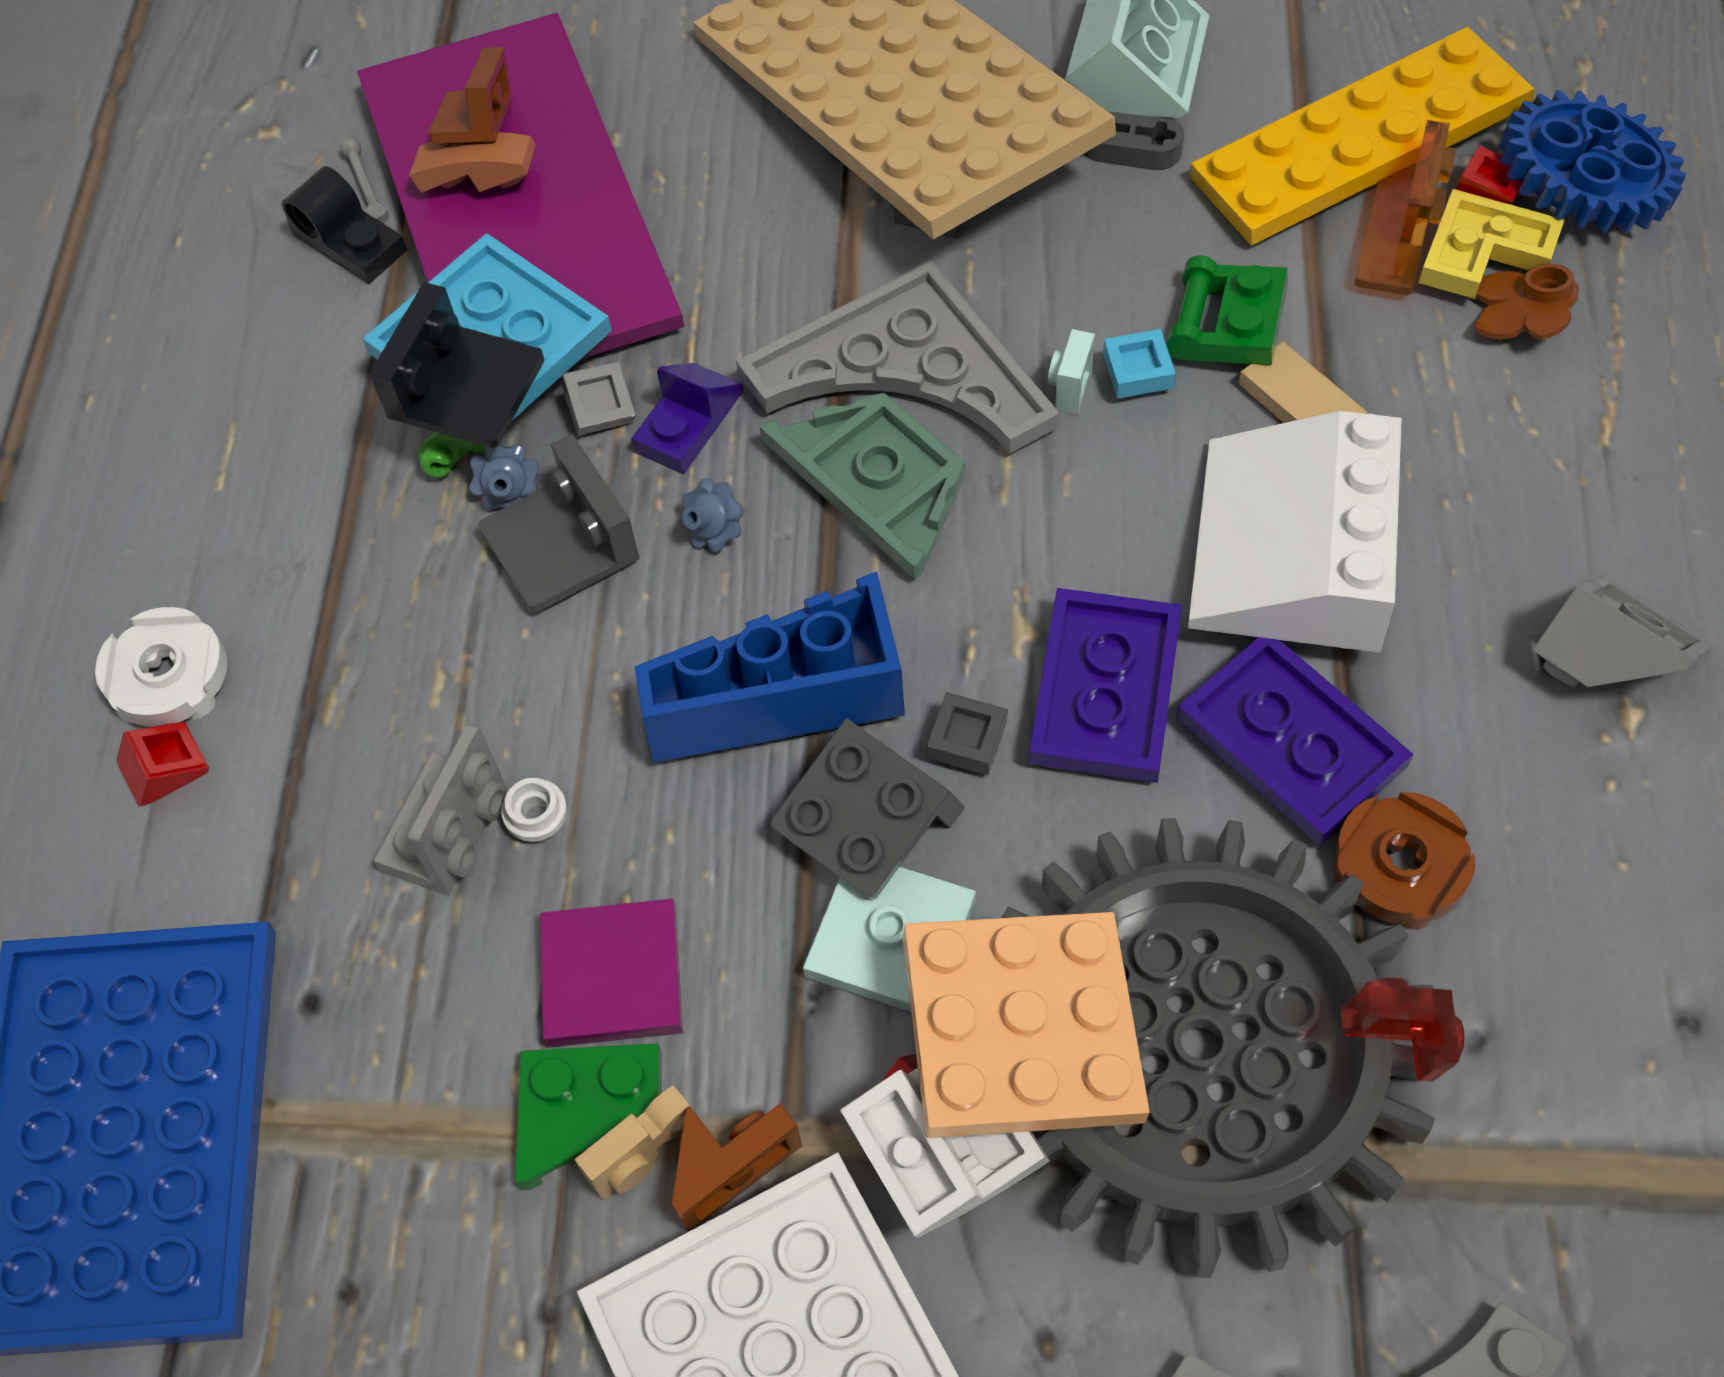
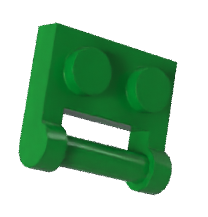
[1166,255,1288,365]

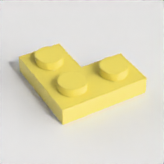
[1418,189,1564,299]

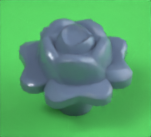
[469,444,539,510]
[679,478,744,552]

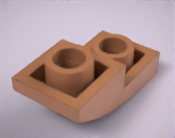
[409,132,536,193]

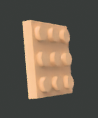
[902,912,1150,1138]

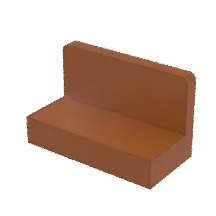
[428,47,512,144]

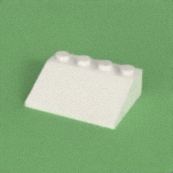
[1188,411,1402,653]

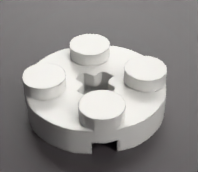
[95,607,227,727]

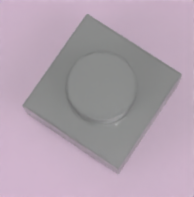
[561,361,636,436]

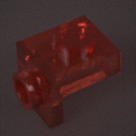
[1340,978,1465,1082]

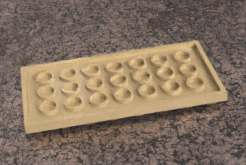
[693,0,1116,240]

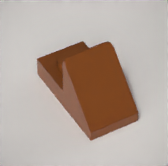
[672,1103,802,1232]

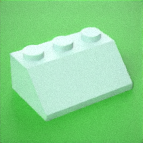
[1065,0,1210,118]

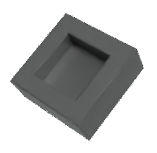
[926,692,1008,775]

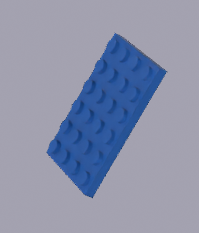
[0,921,276,1356]

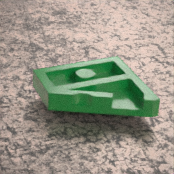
[515,1043,662,1190]

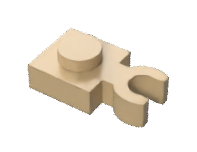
[574,1085,691,1201]

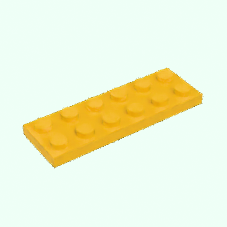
[1191,26,1535,246]

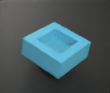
[1103,329,1176,399]

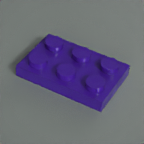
[1028,588,1182,783]
[1176,637,1413,846]

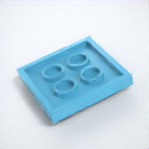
[362,233,612,420]

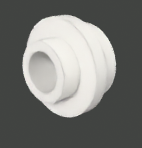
[501,778,568,842]

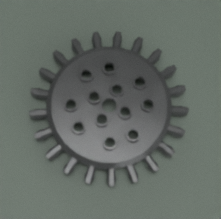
[1001,818,1444,1278]

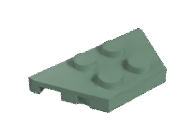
[760,393,965,580]

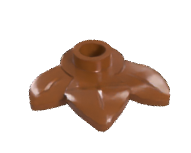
[1475,264,1579,340]

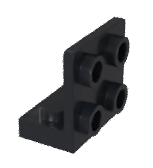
[369,282,545,448]

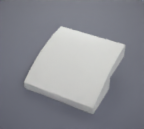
[840,1068,1050,1238]

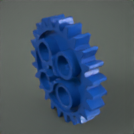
[1498,90,1686,233]

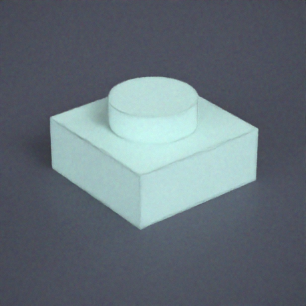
[1048,329,1095,415]

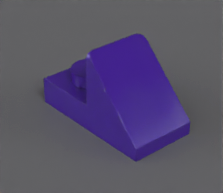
[631,363,744,475]

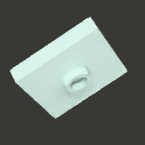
[803,867,976,1012]

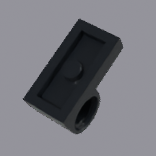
[282,166,408,284]

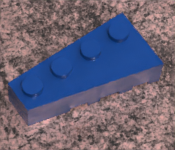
[634,571,905,763]

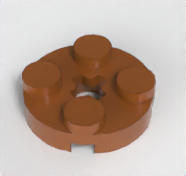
[1334,792,1475,930]

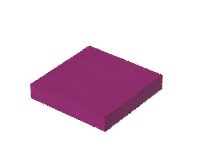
[540,898,683,1048]

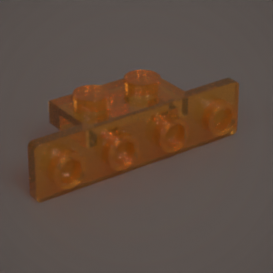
[1354,120,1456,296]

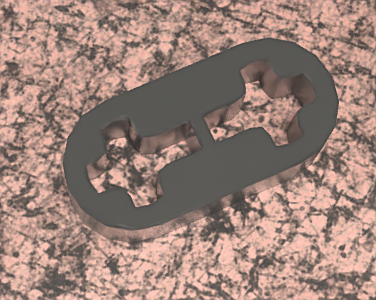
[1084,111,1184,170]

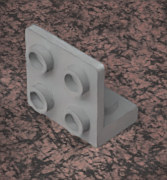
[373,724,506,896]

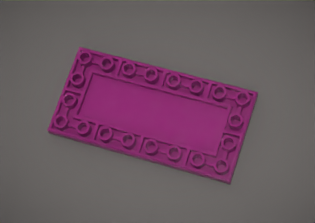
[357,12,685,359]

